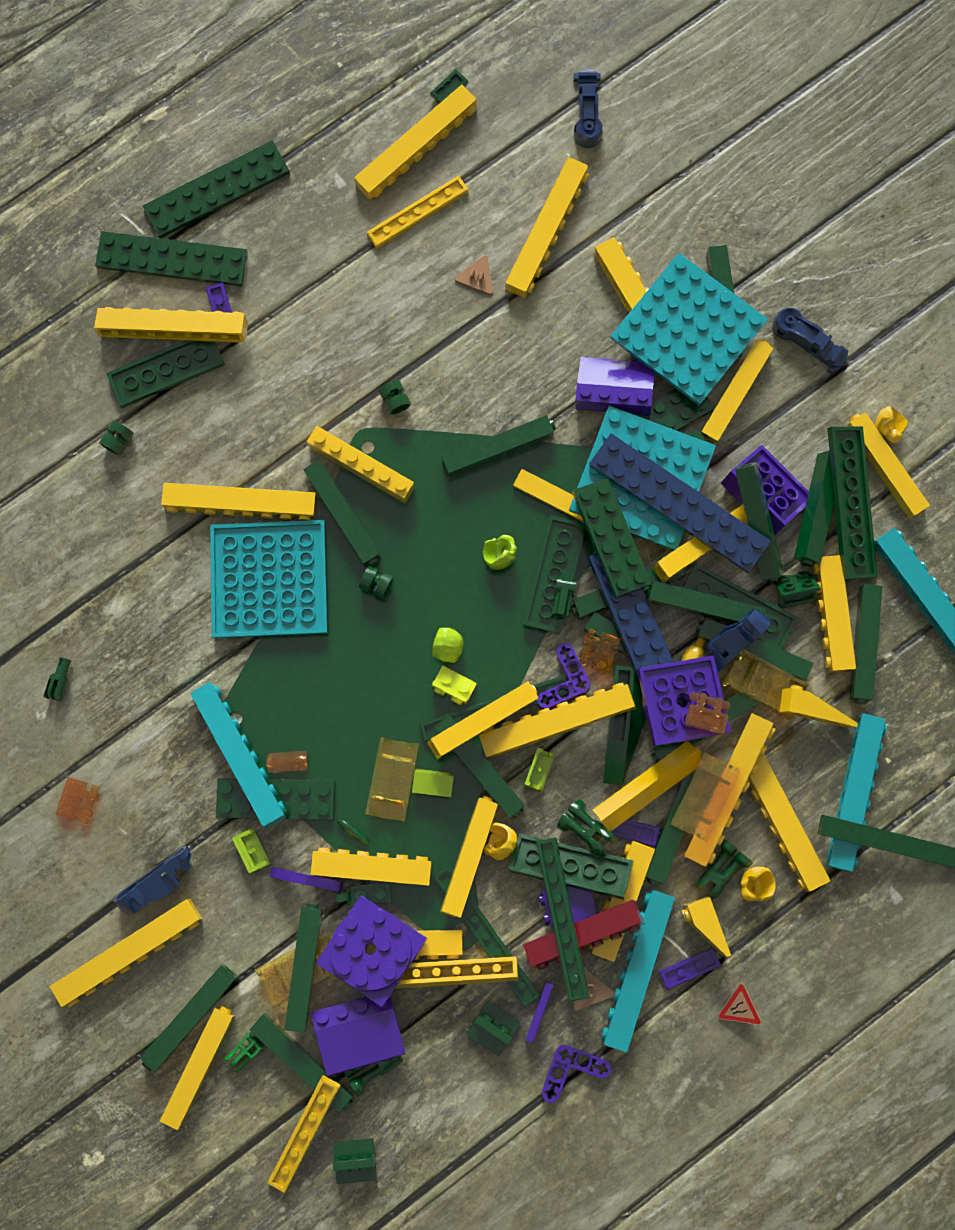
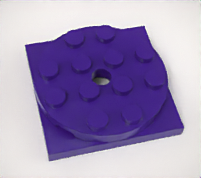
[637,655,731,747]
[316,895,428,1008]

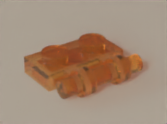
[579,629,621,675]
[684,692,730,735]
[55,777,99,824]

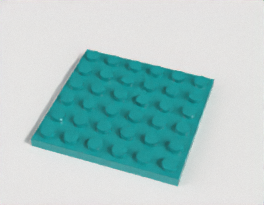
[610,253,768,406]
[569,406,716,551]
[210,520,328,639]

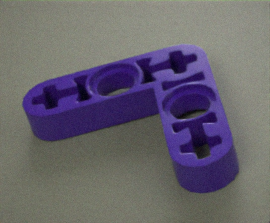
[537,643,590,710]
[269,867,343,892]
[541,1044,611,1103]

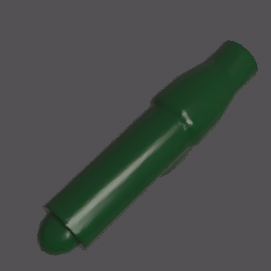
[337,817,369,844]

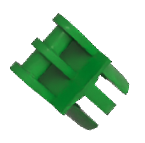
[224,1032,264,1074]

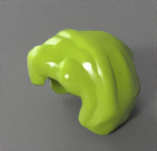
[483,535,517,570]
[432,628,464,663]

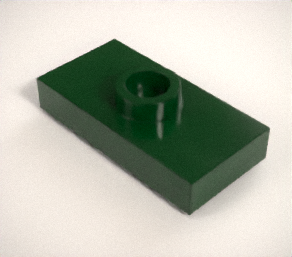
[430,69,469,104]

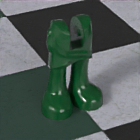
[557,799,616,855]
[696,839,753,900]
[344,1056,403,1097]

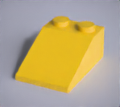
[681,897,731,957]

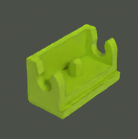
[524,748,555,792]
[412,769,454,797]
[232,829,271,874]

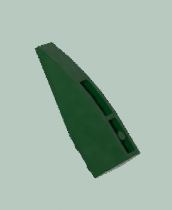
[603,665,646,785]

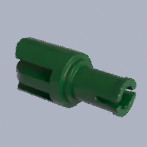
[43,657,71,701]

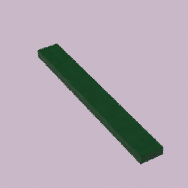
[419,675,569,742]
[817,815,955,868]
[536,837,590,1002]
[432,865,540,1008]

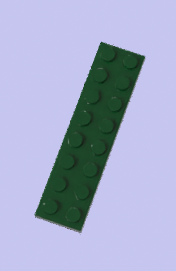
[143,140,290,238]
[95,231,248,287]
[827,426,878,579]

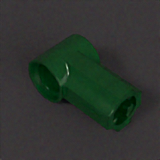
[552,577,576,617]

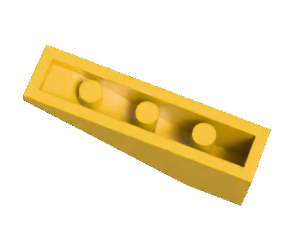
[779,685,858,728]

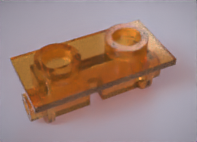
[267,751,308,773]

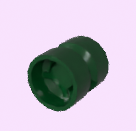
[378,380,411,415]
[99,420,134,456]
[359,565,394,599]

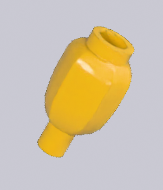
[682,638,705,661]

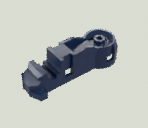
[573,69,603,148]
[772,307,848,374]
[702,609,771,672]
[113,845,192,916]

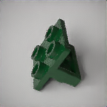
[773,571,820,608]
[466,1001,520,1056]
[333,1138,377,1184]

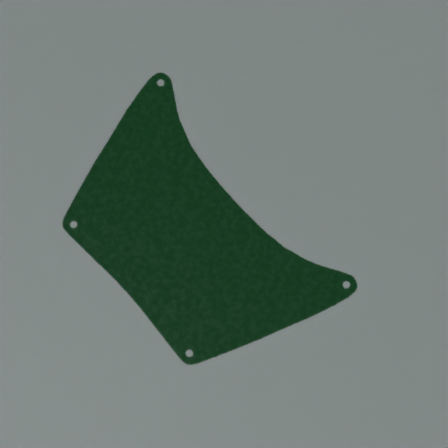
[223,427,595,951]

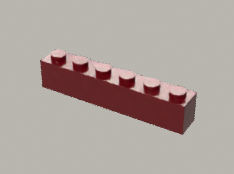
[523,900,645,970]

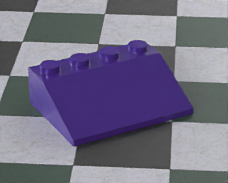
[575,357,655,416]
[720,445,809,535]
[311,996,406,1077]

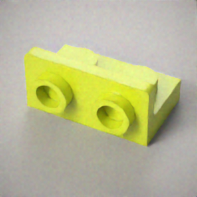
[432,666,477,705]

